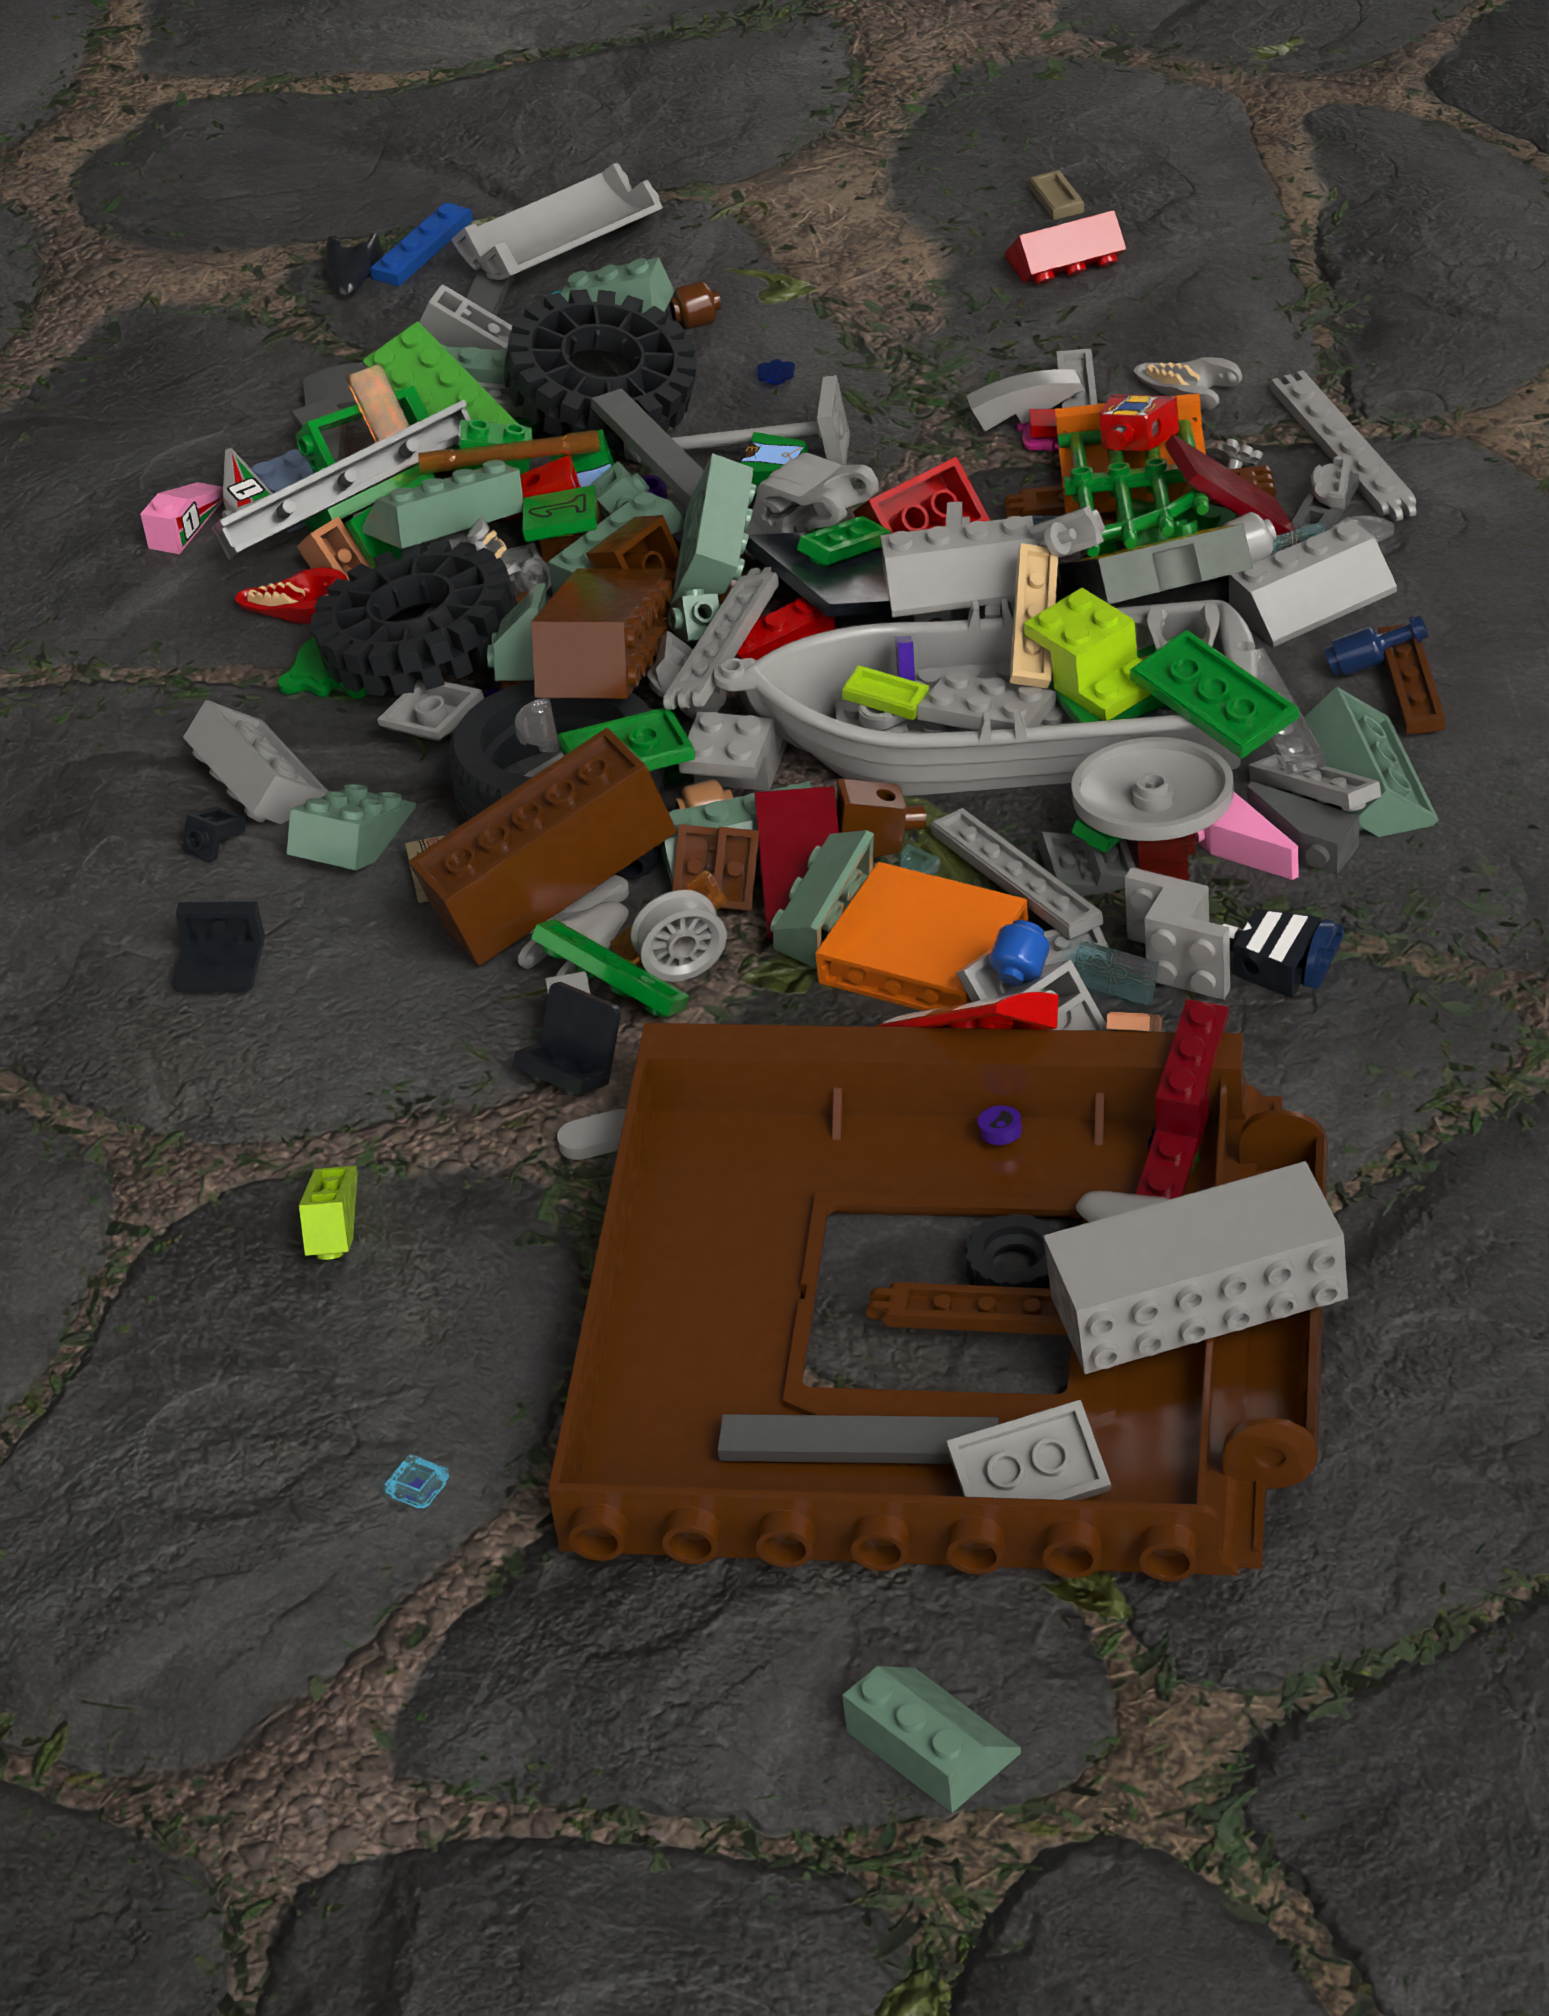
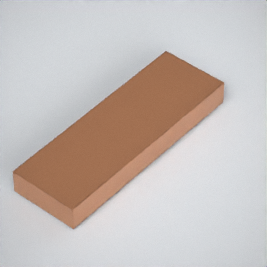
[1106,1012,1162,1032]

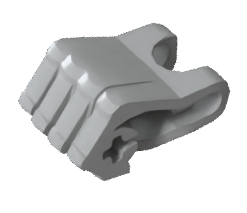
[751,453,879,534]

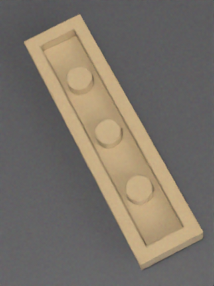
[1009,543,1058,689]

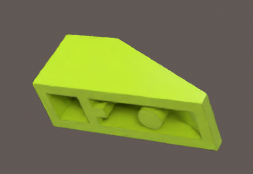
[299,1165,358,1260]

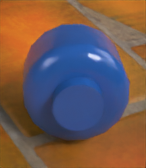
[989,920,1050,986]

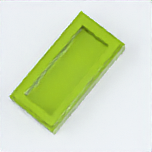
[842,665,929,720]

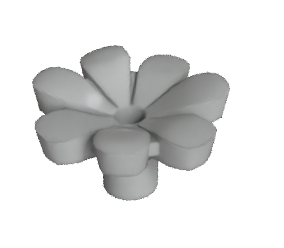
[1216,438,1263,469]

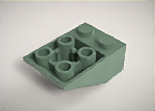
[287,784,416,870]

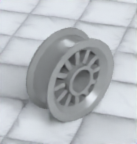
[631,890,727,982]

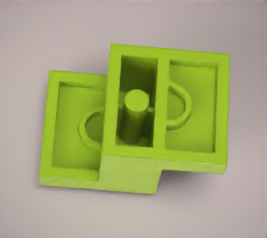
[1024,588,1151,721]

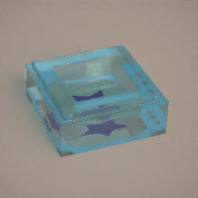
[384,1454,450,1511]

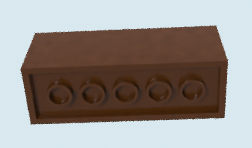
[531,568,673,699]
[408,727,677,966]

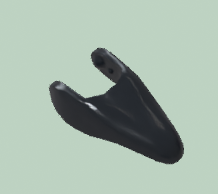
[324,233,384,295]

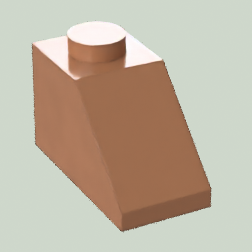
[297,517,372,581]

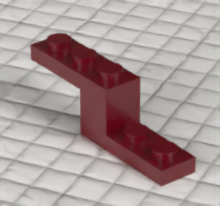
[1136,999,1229,1199]

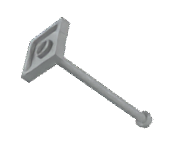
[624,375,850,465]

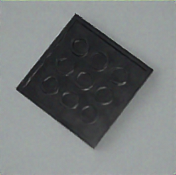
[745,532,891,617]

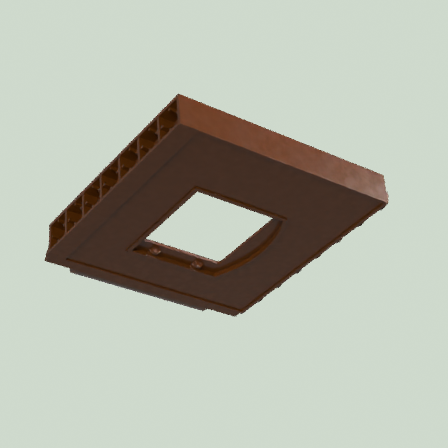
[548,1023,1328,1581]

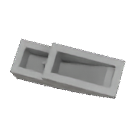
[966,369,1084,431]

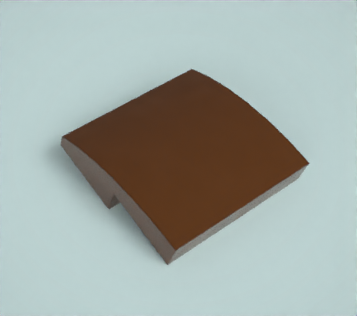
[672,824,759,911]

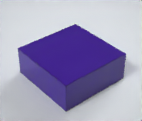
[895,636,915,681]

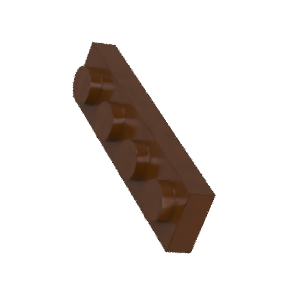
[1378,624,1445,735]

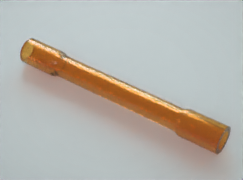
[418,430,600,474]

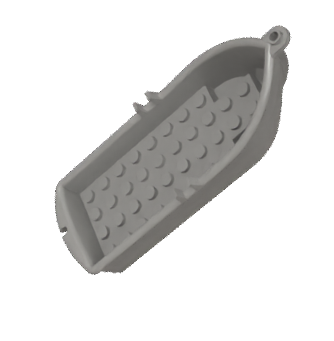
[714,598,1258,796]

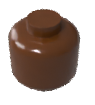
[669,281,721,329]

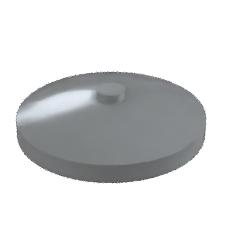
[1071,737,1234,841]

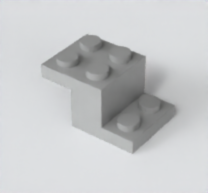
[679,712,788,791]
[1125,867,1230,1000]
[956,948,1110,1031]

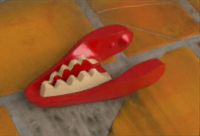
[235,567,348,624]

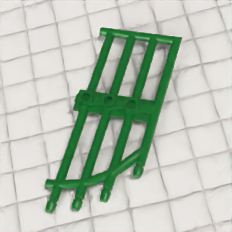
[1057,419,1210,557]

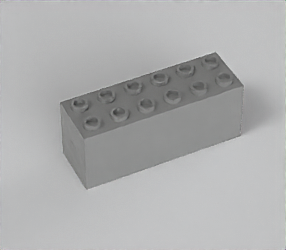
[1043,1161,1348,1374]

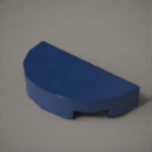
[1304,919,1344,989]

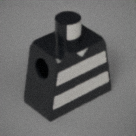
[1223,909,1321,998]

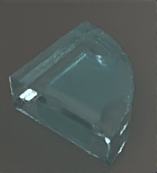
[900,844,941,875]

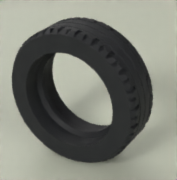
[449,680,666,821]

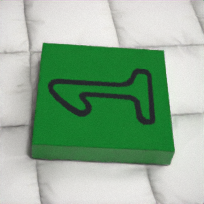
[523,485,597,542]

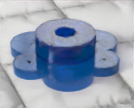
[757,359,795,385]

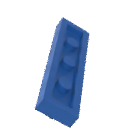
[370,203,473,287]

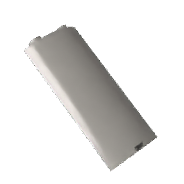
[451,163,663,280]

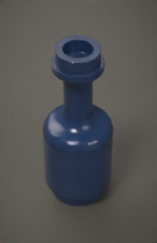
[1324,615,1429,676]

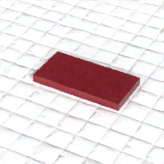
[1164,434,1301,546]
[754,786,839,939]

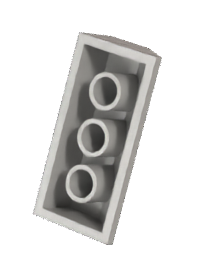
[880,515,1038,617]
[1229,520,1397,647]
[183,700,329,824]

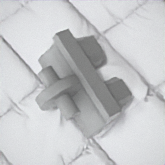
[1029,505,1105,558]

